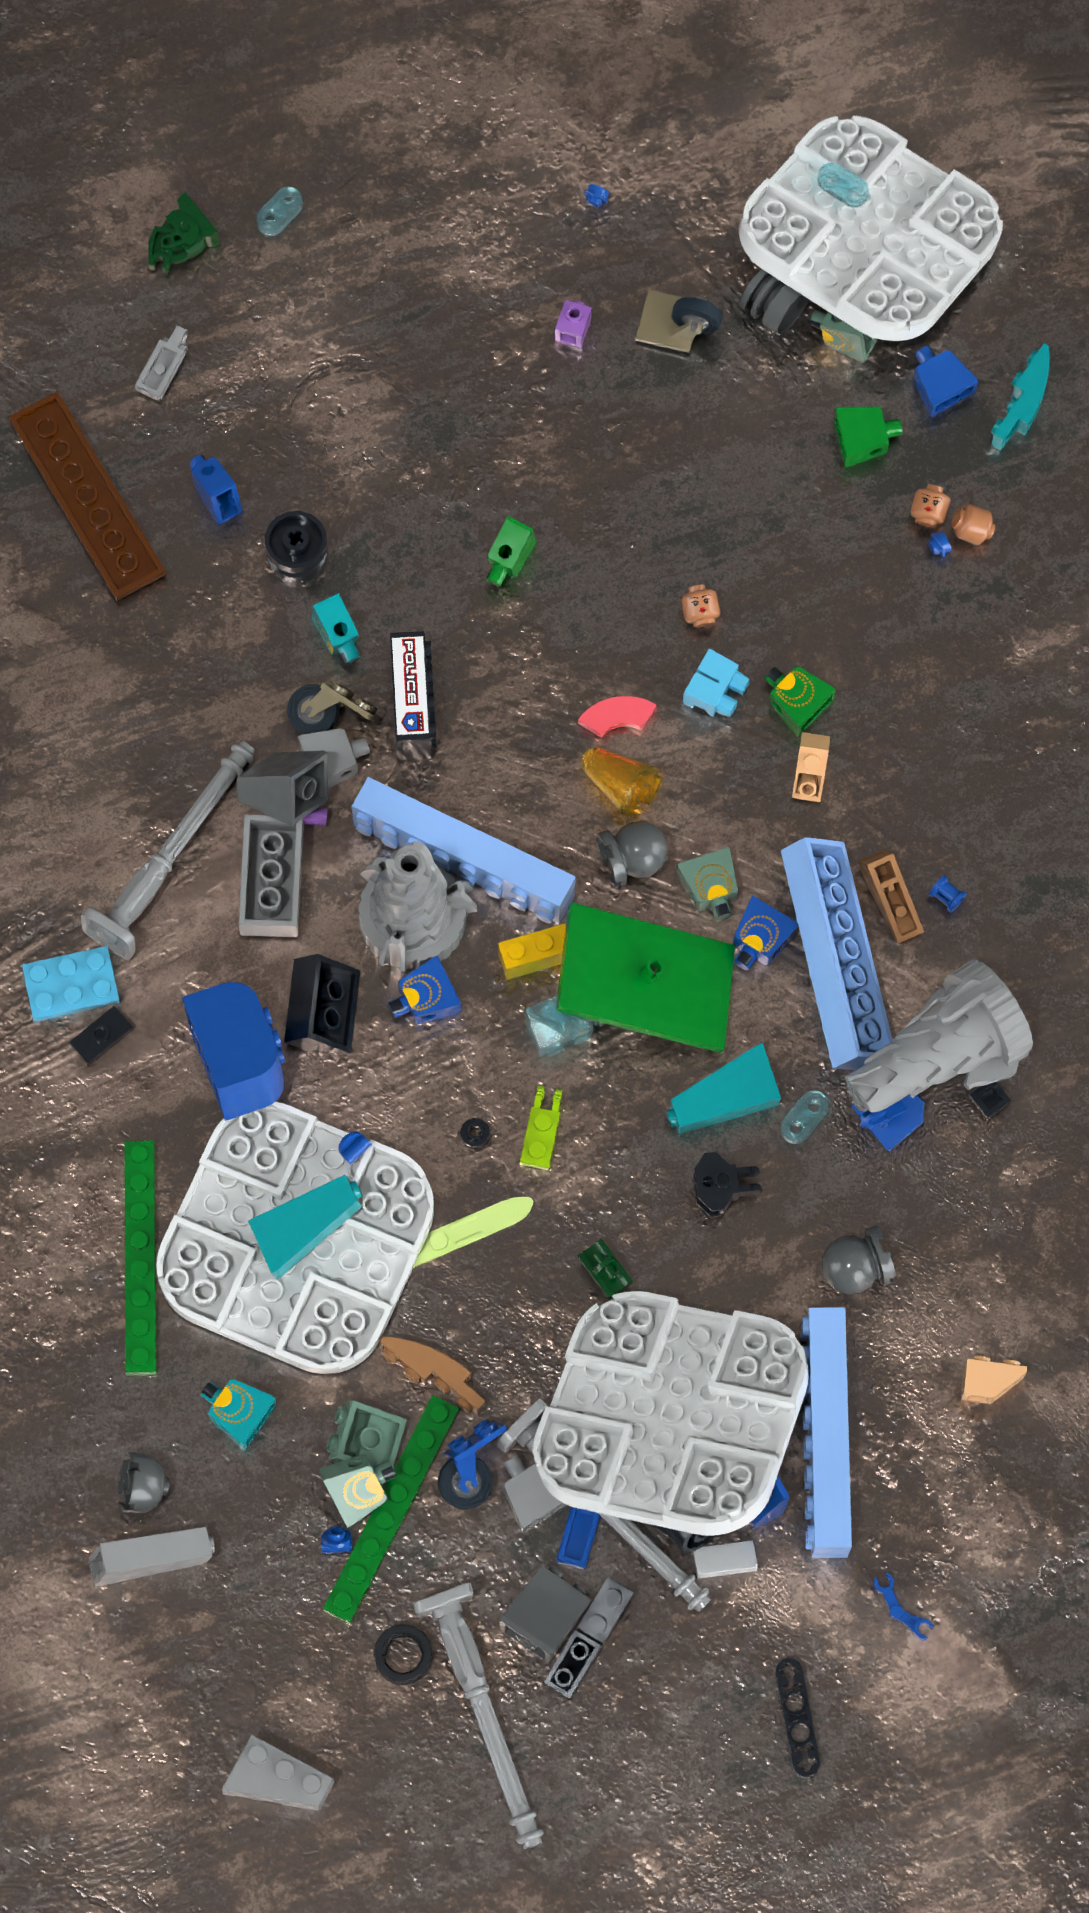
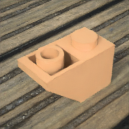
[792,732,830,802]
[961,1356,1027,1404]

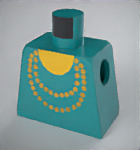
[311,593,361,665]
[200,1379,277,1451]

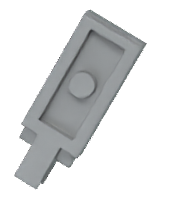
[135,326,188,401]

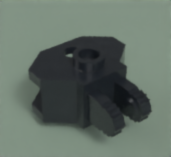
[693,1152,762,1218]

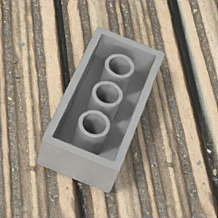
[239,814,304,937]

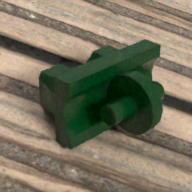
[577,1238,633,1300]

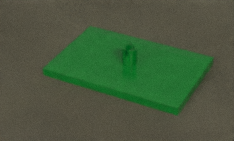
[556,902,735,1053]

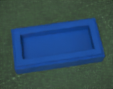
[556,1506,600,1570]

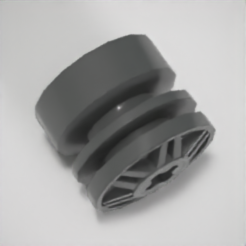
[739,269,810,336]

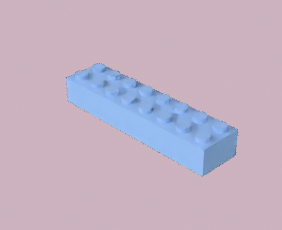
[352,777,576,924]
[781,837,892,1070]
[800,1308,852,1558]

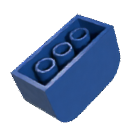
[182,982,285,1121]

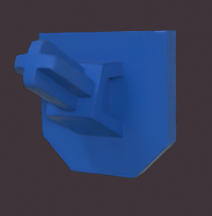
[852,1094,925,1151]

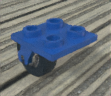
[438,1419,508,1510]

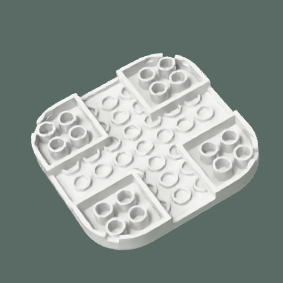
[739,115,1003,341]
[157,1102,434,1374]
[533,1291,809,1536]

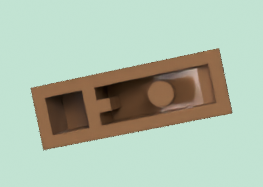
[857,849,924,944]

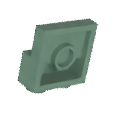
[326,1400,407,1468]

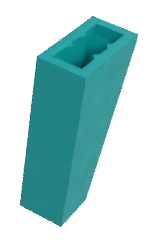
[666,1043,781,1135]
[248,1175,363,1279]

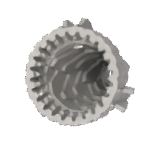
[358,841,477,972]
[844,959,1033,1113]

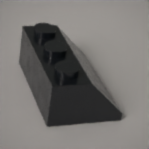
[284,954,360,1054]

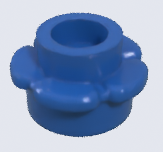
[583,184,609,207]
[928,531,952,558]

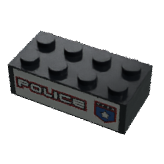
[390,631,437,761]

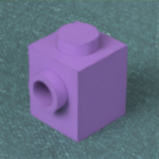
[555,300,592,348]

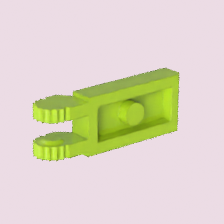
[520,1085,563,1171]

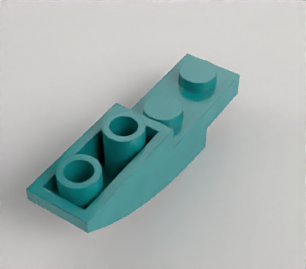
[991,343,1050,451]

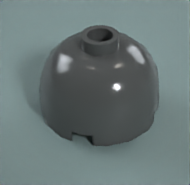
[118,1452,169,1513]

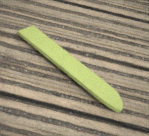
[413,1196,533,1268]

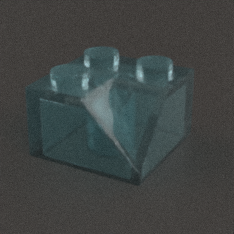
[525,996,593,1057]

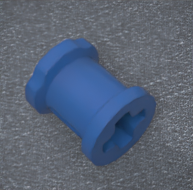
[928,875,967,913]

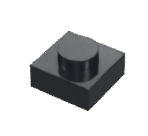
[969,1082,1011,1120]

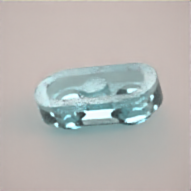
[818,163,869,207]
[257,187,303,236]
[781,1090,829,1144]

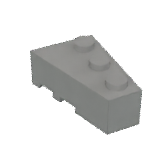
[222,1735,334,1811]

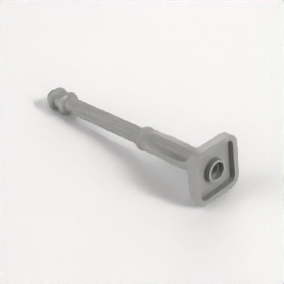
[81,741,255,960]
[497,1398,711,1612]
[413,1583,544,1849]

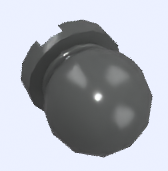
[596,821,668,888]
[822,1225,896,1295]

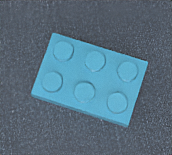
[22,946,120,1022]

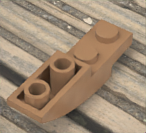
[380,1337,486,1416]

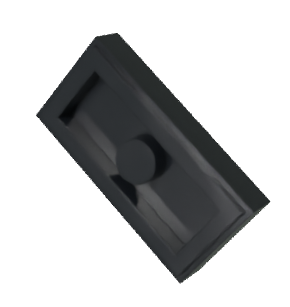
[69,1006,134,1066]

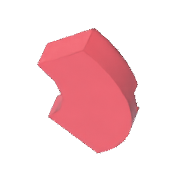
[578,696,657,738]

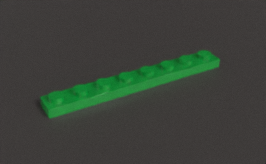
[124,1140,156,1375]
[323,1395,459,1624]

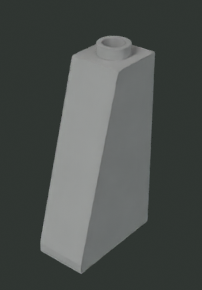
[89,1527,214,1587]

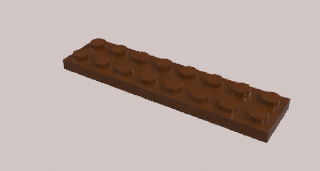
[8,391,166,601]

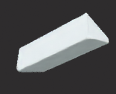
[693,1541,758,1579]

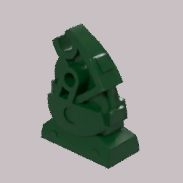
[148,192,221,273]

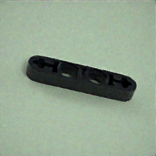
[775,1658,820,1779]

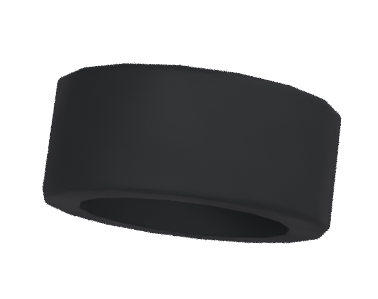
[374,1624,432,1685]

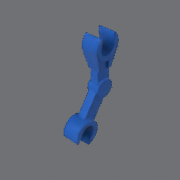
[873,1573,934,1641]

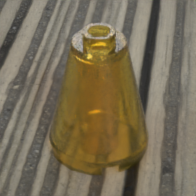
[581,747,662,819]

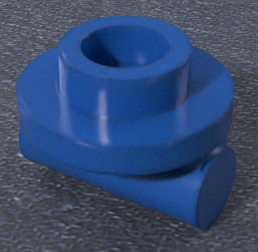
[338,1131,372,1165]
[321,1526,352,1553]

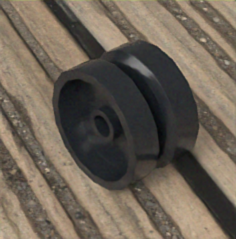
[265,511,328,583]

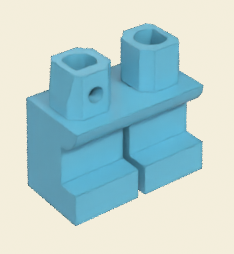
[683,649,750,717]

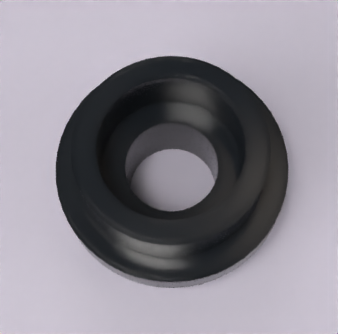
[460,1118,490,1148]

